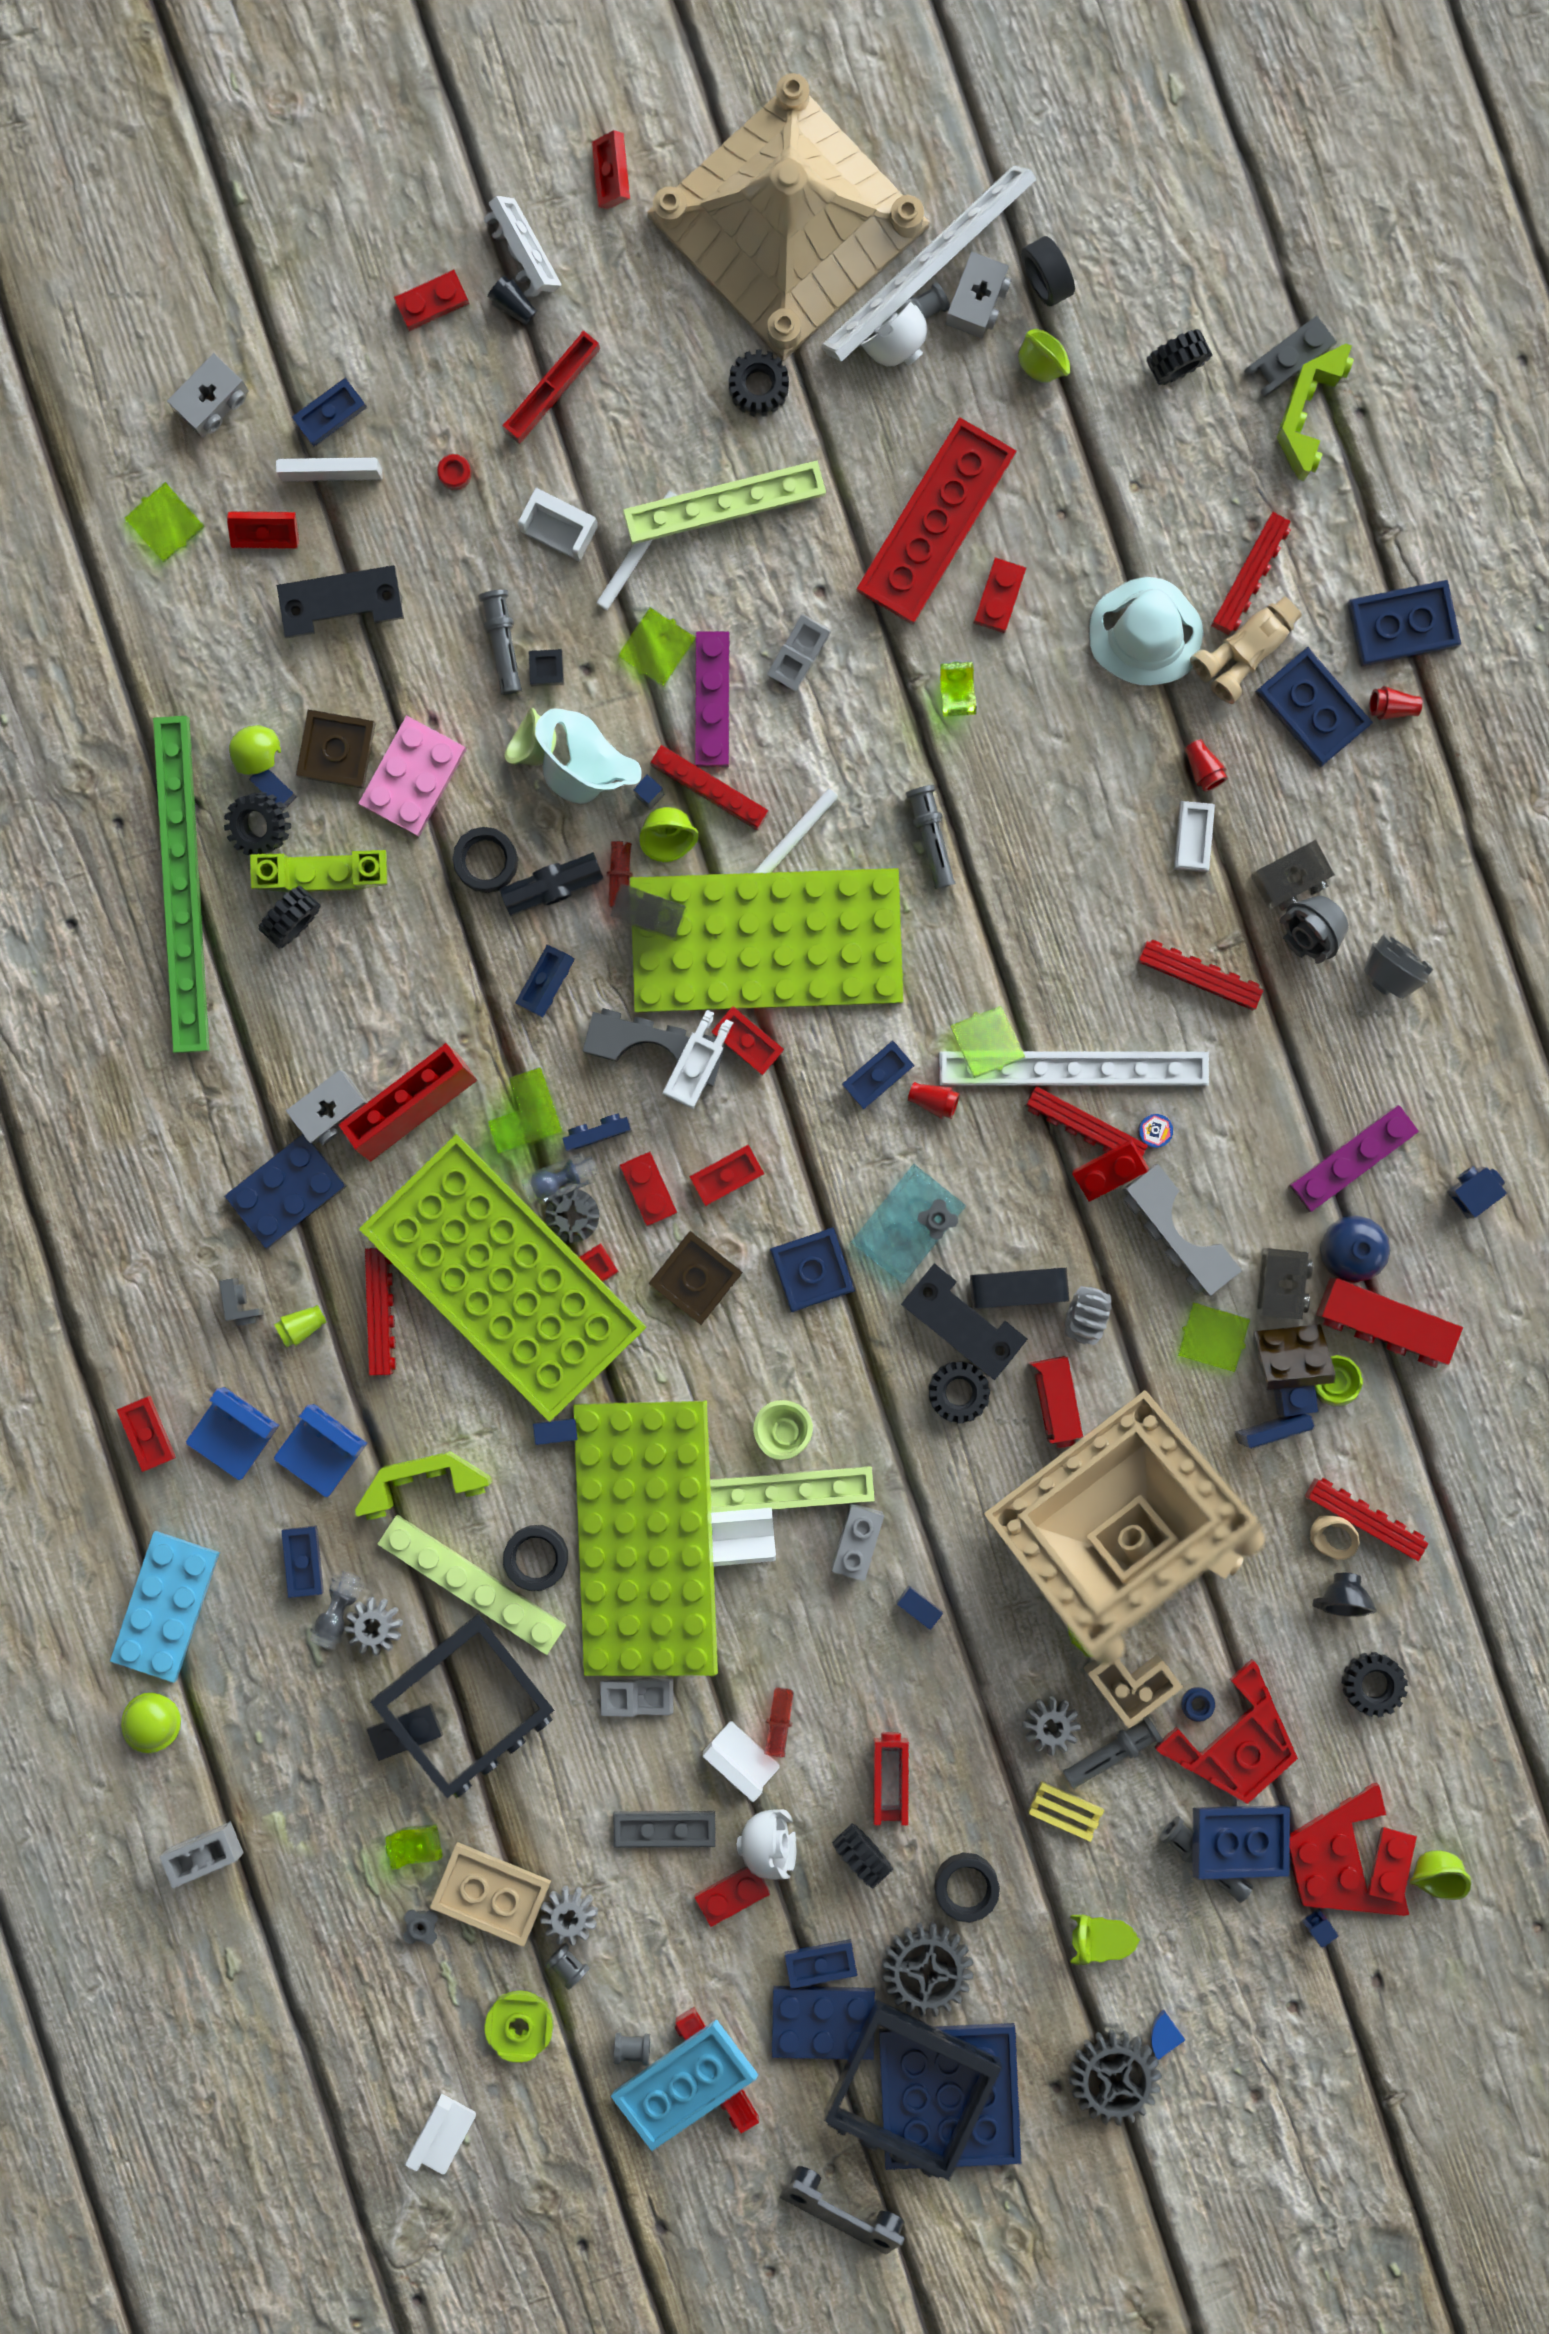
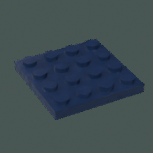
[879,2023,1022,2170]

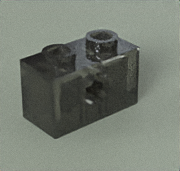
[1251,840,1335,911]
[610,884,687,941]
[1256,1248,1313,1320]

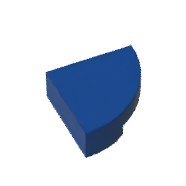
[1151,2009,1185,2060]

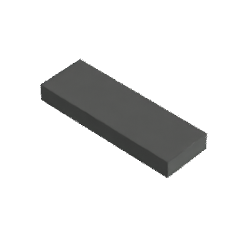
[614,1811,716,1848]

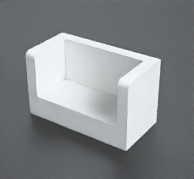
[518,488,598,562]

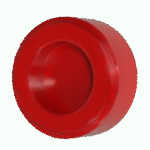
[437,454,472,490]

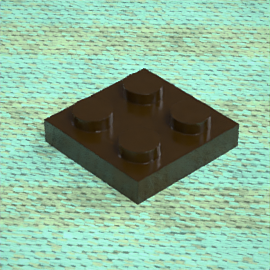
[296,709,376,789]
[648,1231,743,1325]
[1253,1324,1336,1390]

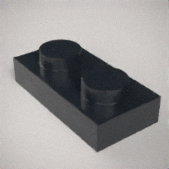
[366,1703,443,1761]

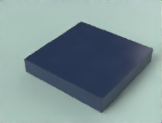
[770,1227,855,1313]
[1235,1414,1315,1449]

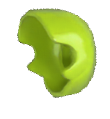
[229,725,281,775]
[1315,1355,1363,1407]

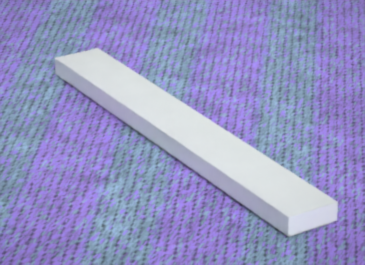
[821,166,1037,361]
[939,1051,1209,1086]

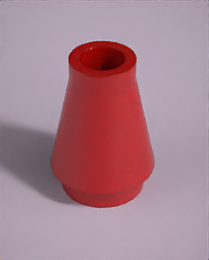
[1369,686,1423,720]
[1184,739,1228,792]
[908,1082,960,1119]

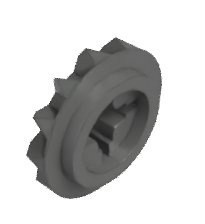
[545,1189,600,1243]

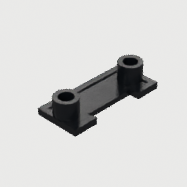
[276,565,404,638]
[901,1263,1028,1380]
[779,2166,904,2255]

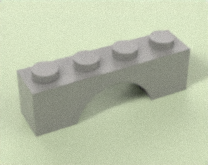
[1122,1164,1242,1296]

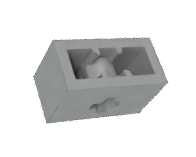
[945,251,1012,339]
[167,353,249,438]
[286,1070,368,1145]
[831,1503,884,1581]
[160,1821,244,1889]

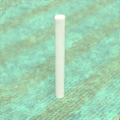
[596,491,677,610]
[753,788,838,873]

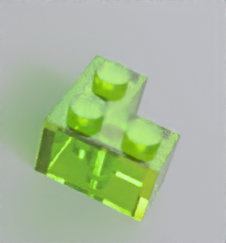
[487,1067,565,1154]

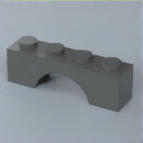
[583,1008,724,1087]

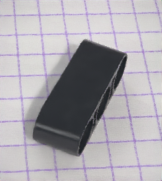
[970,1267,1070,1309]

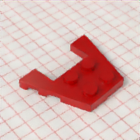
[1154,1659,1298,1804]
[1290,1782,1410,1916]

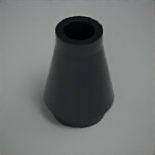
[487,275,538,326]

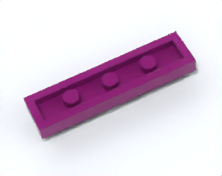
[695,631,730,767]
[1289,1105,1419,1212]

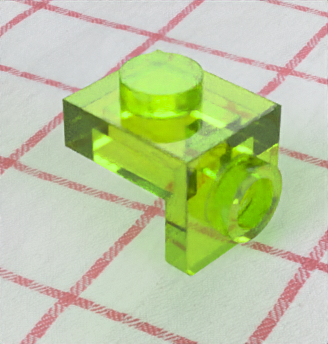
[939,661,977,717]
[385,1824,443,1870]

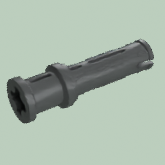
[478,589,522,695]
[905,785,956,889]
[1063,1715,1163,1790]
[1159,1816,1253,1903]

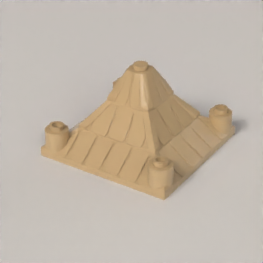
[647,73,930,361]
[984,1390,1265,1664]

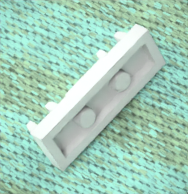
[484,196,562,297]

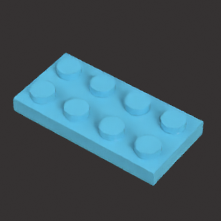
[110,1531,220,1683]
[611,2019,758,2151]

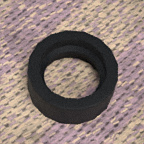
[1021,236,1075,306]
[452,827,518,893]
[503,1525,568,1591]
[934,1852,1000,1923]

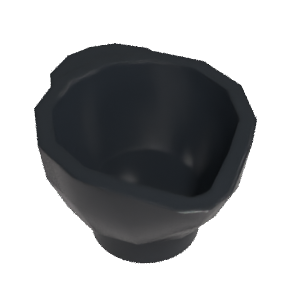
[1312,1573,1377,1617]

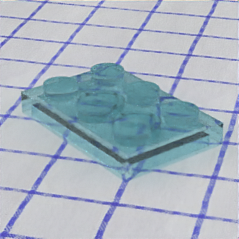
[851,1164,966,1284]

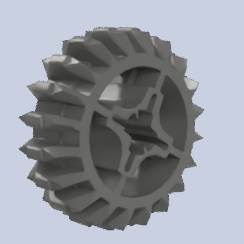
[882,1922,973,2017]
[1069,2029,1162,2126]

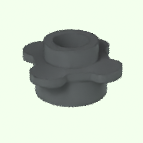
[917,1199,958,1239]
[403,1909,438,1945]

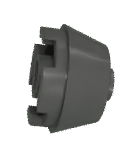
[1280,895,1349,964]
[1364,934,1433,999]

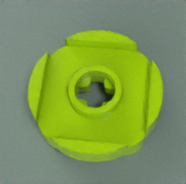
[485,1990,554,2063]

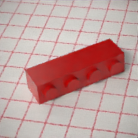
[339,1043,478,1162]
[1316,1278,1463,1368]

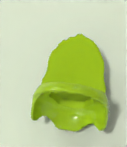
[1070,1914,1140,1965]

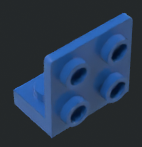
[186,1387,280,1480]
[274,1404,368,1497]

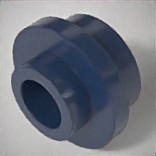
[1181,1687,1215,1722]

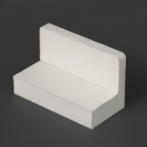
[712,1508,776,1566]
[703,1722,779,1802]
[405,2094,476,2174]

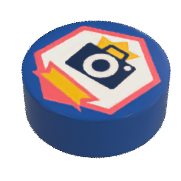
[1138,1114,1173,1148]

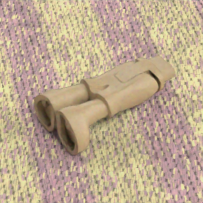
[1190,596,1302,704]

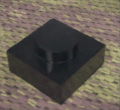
[528,649,565,687]

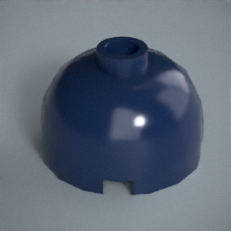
[1320,1216,1391,1283]

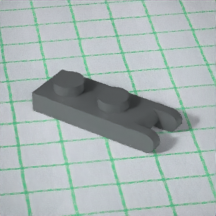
[1244,316,1337,398]

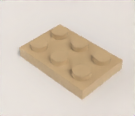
[430,1842,551,1947]

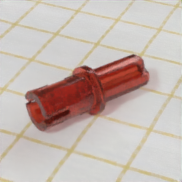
[606,841,633,909]
[764,1687,794,1757]

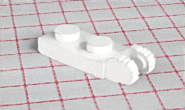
[663,1010,733,1109]

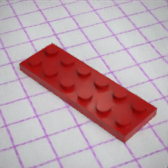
[856,417,1017,625]

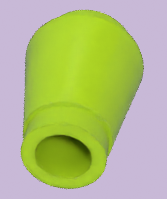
[274,1305,327,1348]

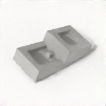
[767,614,831,691]
[600,1679,674,1717]

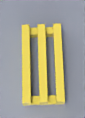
[1028,1781,1104,1842]

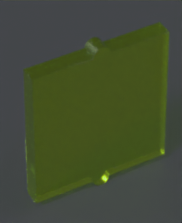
[124,482,205,563]
[618,607,696,687]
[950,1006,1025,1078]
[1178,1302,1250,1372]

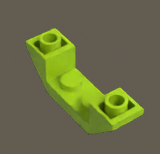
[1276,343,1354,481]
[250,850,388,892]
[355,1451,492,1520]

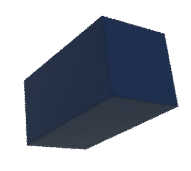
[249,769,297,812]
[633,774,664,810]
[533,1418,578,1445]
[896,1585,943,1630]
[1302,1909,1339,1948]

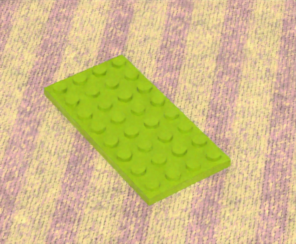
[630,868,904,1013]
[359,1134,647,1422]
[574,1400,718,1676]

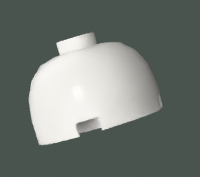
[861,299,928,366]
[737,1809,796,1879]

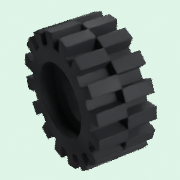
[1146,329,1213,385]
[729,349,789,417]
[224,792,291,855]
[258,886,321,949]
[928,1361,990,1423]
[1341,1652,1408,1717]
[832,1823,893,1889]

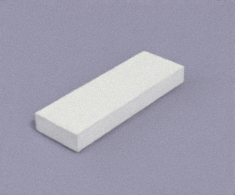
[276,458,382,481]

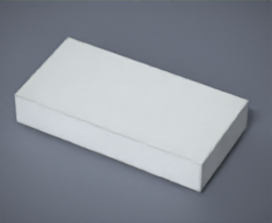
[1174,801,1215,872]

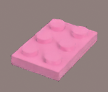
[358,715,467,837]

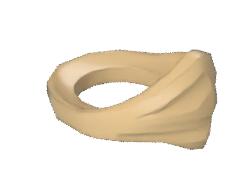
[1310,1515,1360,1560]

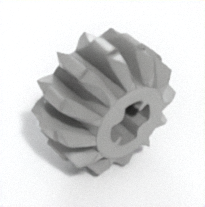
[1064,1286,1112,1345]
[344,1597,403,1656]
[1022,1696,1081,1756]
[540,1885,598,1946]

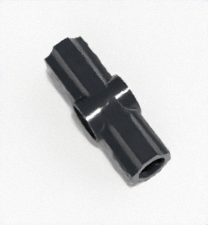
[500,852,604,916]

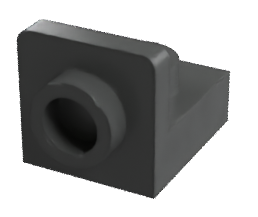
[219,1278,264,1326]

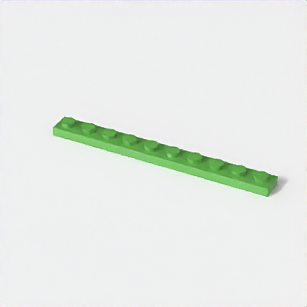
[153,715,210,1053]

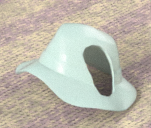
[1089,577,1203,685]
[536,709,641,804]

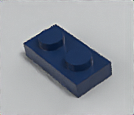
[292,377,367,447]
[515,944,575,1018]
[842,1040,915,1110]
[562,1113,632,1152]
[281,1525,324,1598]
[784,1939,858,1989]

